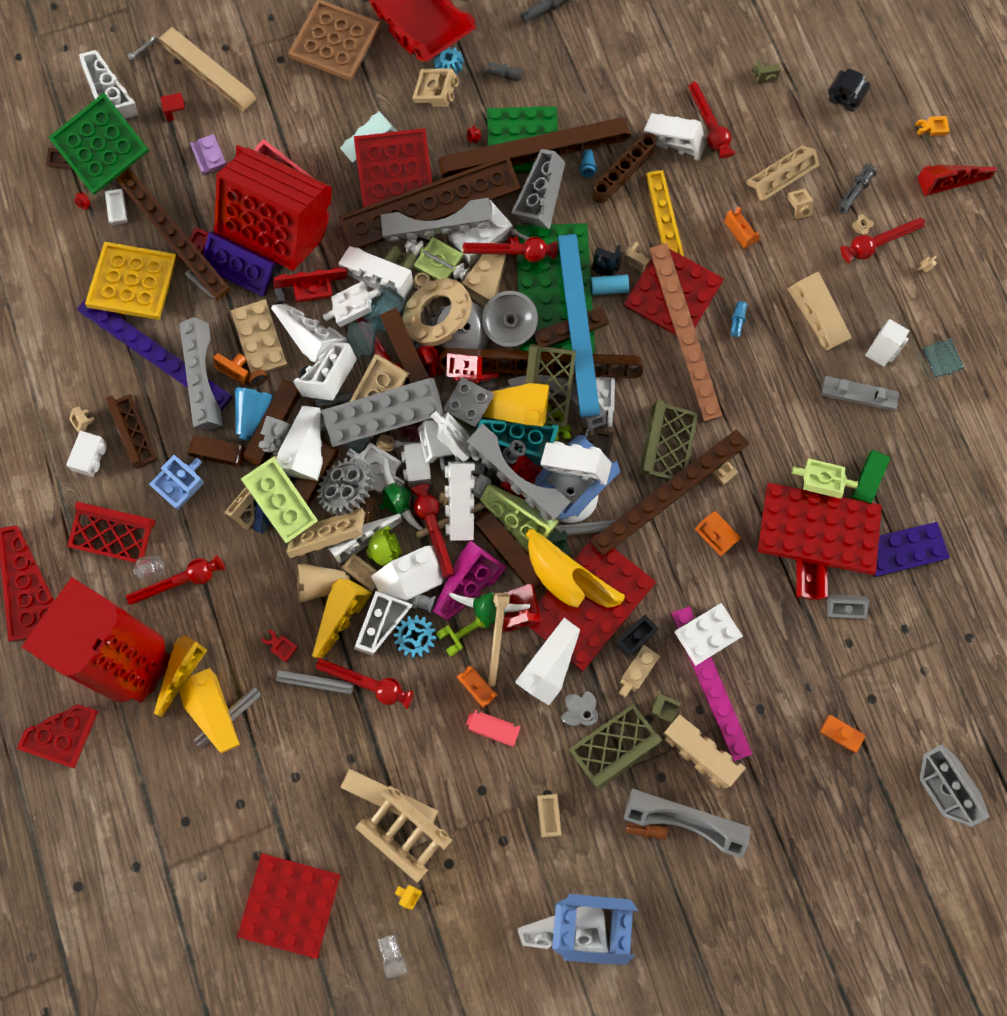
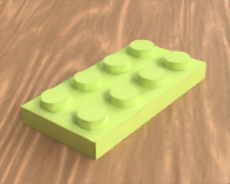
[241,457,318,543]

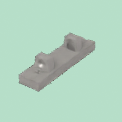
[821,376,899,411]

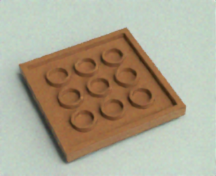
[288,0,380,81]

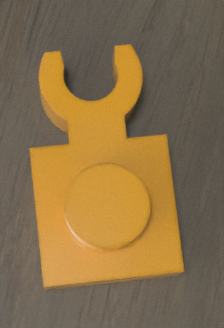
[916,116,950,136]

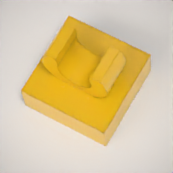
[395,885,423,910]

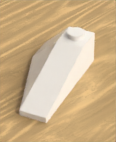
[276,406,323,481]
[327,514,403,565]
[515,618,580,705]
[518,906,609,952]

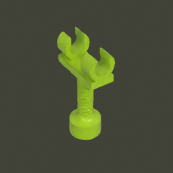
[436,617,485,657]

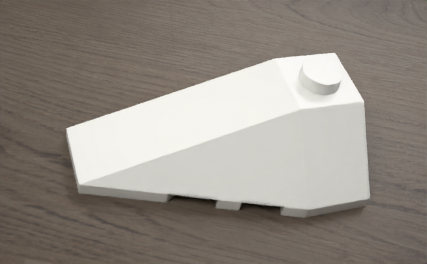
[271,303,347,363]

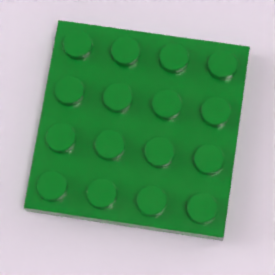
[48,93,150,195]
[487,106,558,174]

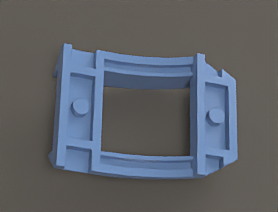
[534,435,620,520]
[552,894,638,965]

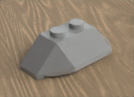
[920,744,990,827]

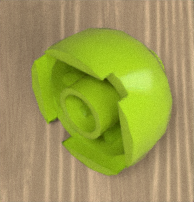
[366,526,402,566]

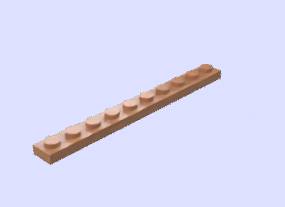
[649,243,723,422]

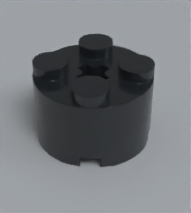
[828,69,870,112]

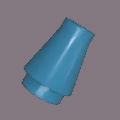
[579,150,597,178]

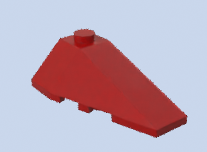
[917,165,997,196]

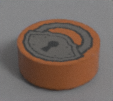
[248,369,268,386]

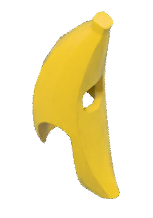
[526,529,625,608]

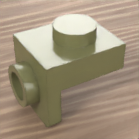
[752,59,781,84]
[384,246,417,270]

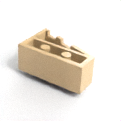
[462,241,507,306]

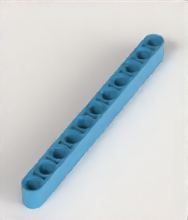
[558,234,600,418]

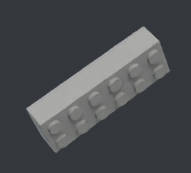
[322,378,444,447]

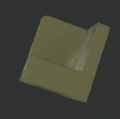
[650,693,681,723]

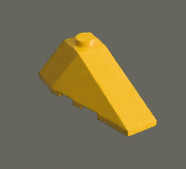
[482,383,549,426]
[312,578,373,658]
[179,668,240,754]

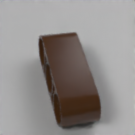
[188,435,246,467]

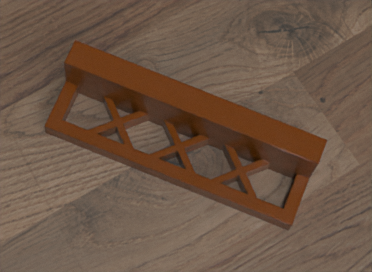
[105,394,158,469]

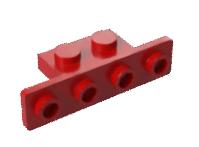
[274,267,348,303]

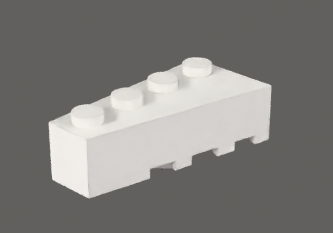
[79,50,138,119]
[338,246,414,304]
[445,461,475,541]

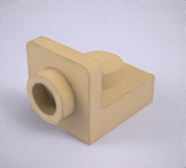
[788,189,814,219]
[625,242,649,273]

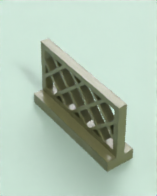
[525,344,576,427]
[638,400,698,481]
[569,703,663,791]

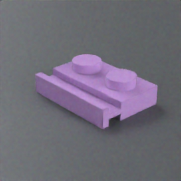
[190,134,227,175]

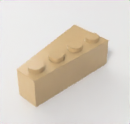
[788,271,852,351]
[662,715,746,789]

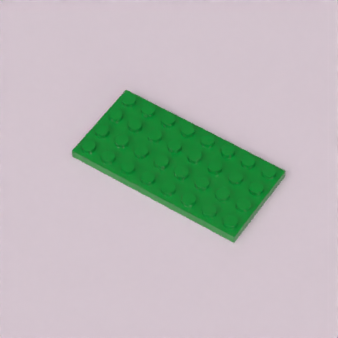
[515,223,595,363]

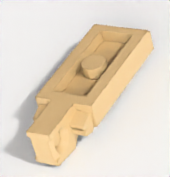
[618,645,660,698]

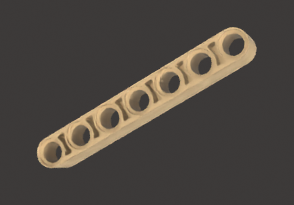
[158,27,256,111]

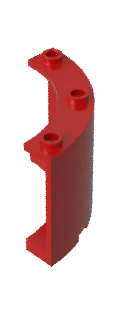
[369,0,476,62]

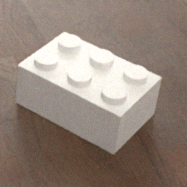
[448,200,513,266]

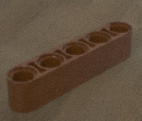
[593,133,657,203]
[379,307,429,383]
[243,380,301,466]
[294,440,339,507]
[474,509,543,590]

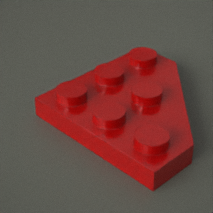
[17,704,98,769]

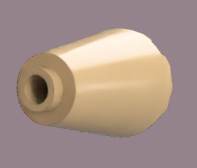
[296,563,350,603]

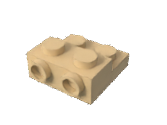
[412,68,459,107]

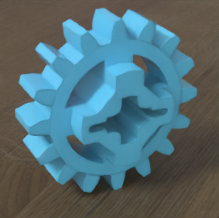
[393,615,437,659]

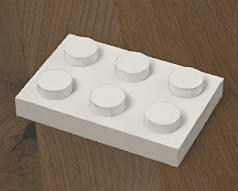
[674,603,743,666]

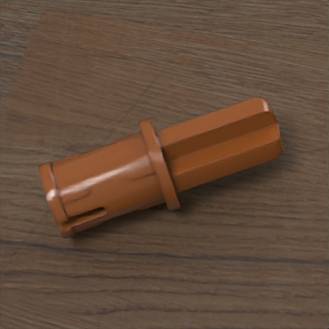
[626,822,668,840]

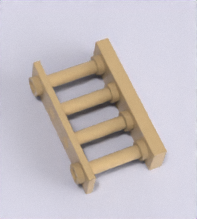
[355,786,452,883]

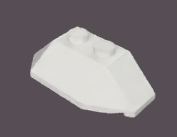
[371,545,444,601]

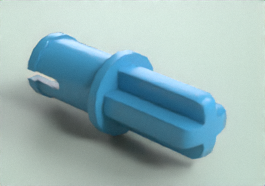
[730,301,748,337]

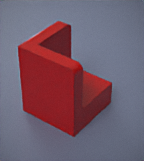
[160,92,185,122]

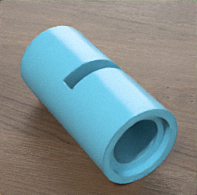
[591,274,629,296]

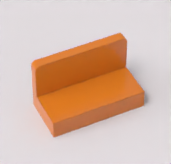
[695,511,741,557]

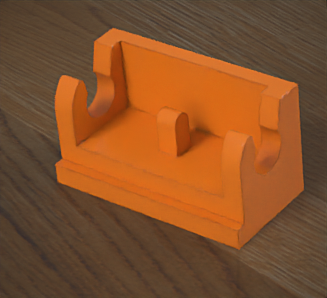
[724,206,760,249]
[456,666,498,709]

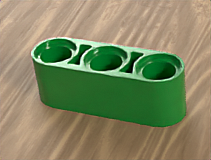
[851,449,890,504]

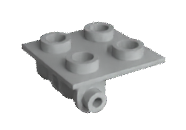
[443,377,495,427]

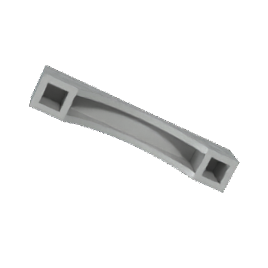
[381,198,494,243]
[180,317,223,432]
[466,424,570,522]
[624,789,750,859]

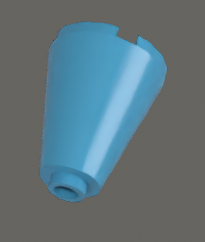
[235,387,273,441]

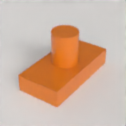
[213,353,249,386]
[819,715,866,753]

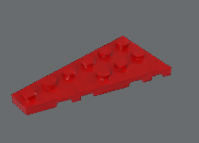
[0,525,55,642]

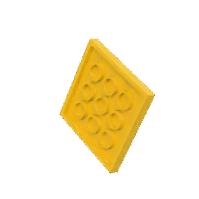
[85,242,177,320]

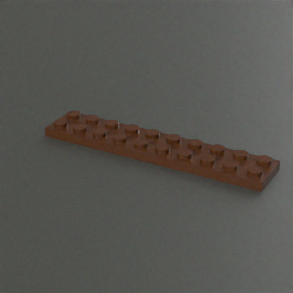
[339,155,521,249]

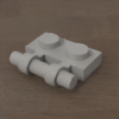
[259,416,292,455]

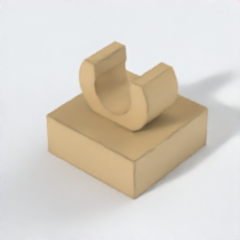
[69,407,94,434]
[712,461,738,486]

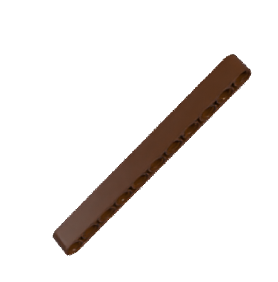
[438,117,631,179]
[439,348,643,378]

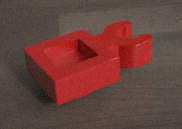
[416,346,444,378]
[261,630,299,663]

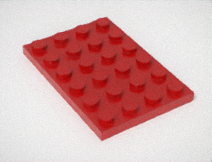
[757,483,882,576]
[527,534,656,672]

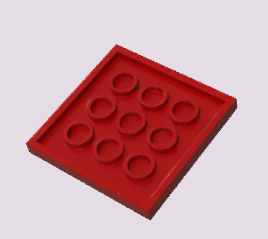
[353,128,432,207]
[623,244,724,335]
[237,853,341,959]

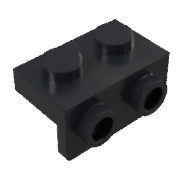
[592,245,623,276]

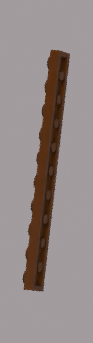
[115,168,231,301]
[590,429,749,557]

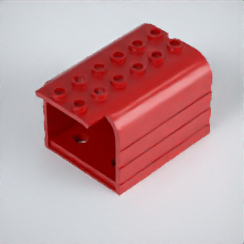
[214,144,332,271]
[21,577,171,703]

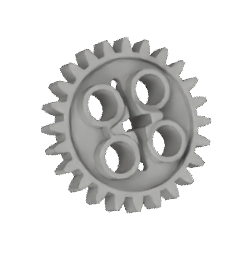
[317,457,375,516]

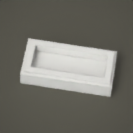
[105,188,129,226]

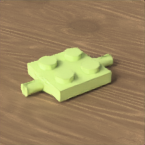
[792,458,858,498]

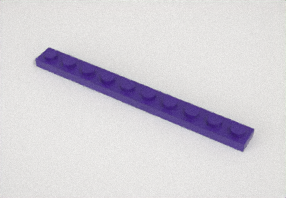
[77,299,233,412]

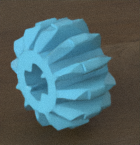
[434,47,464,75]

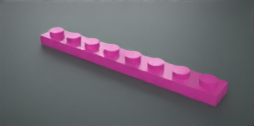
[671,606,752,762]

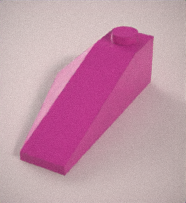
[432,540,506,621]

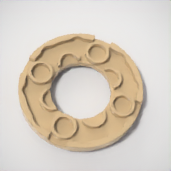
[403,278,472,346]

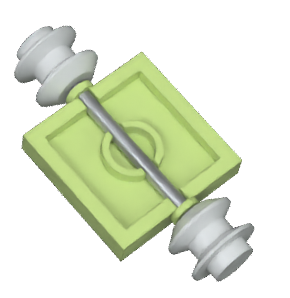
[405,237,471,284]

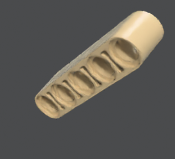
[340,769,439,823]

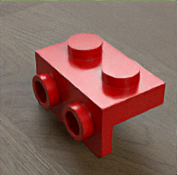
[796,560,828,601]

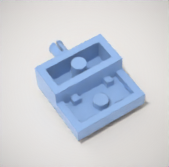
[149,455,204,510]

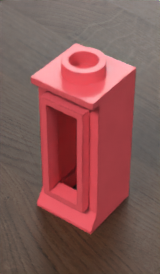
[466,710,521,747]

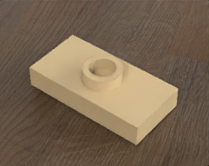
[341,553,377,592]
[537,794,562,838]

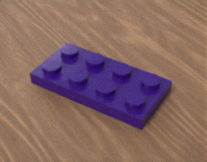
[203,232,276,297]
[874,522,950,578]

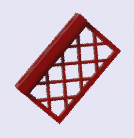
[67,501,156,564]

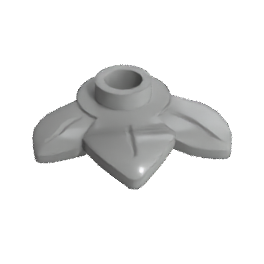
[561,691,598,727]

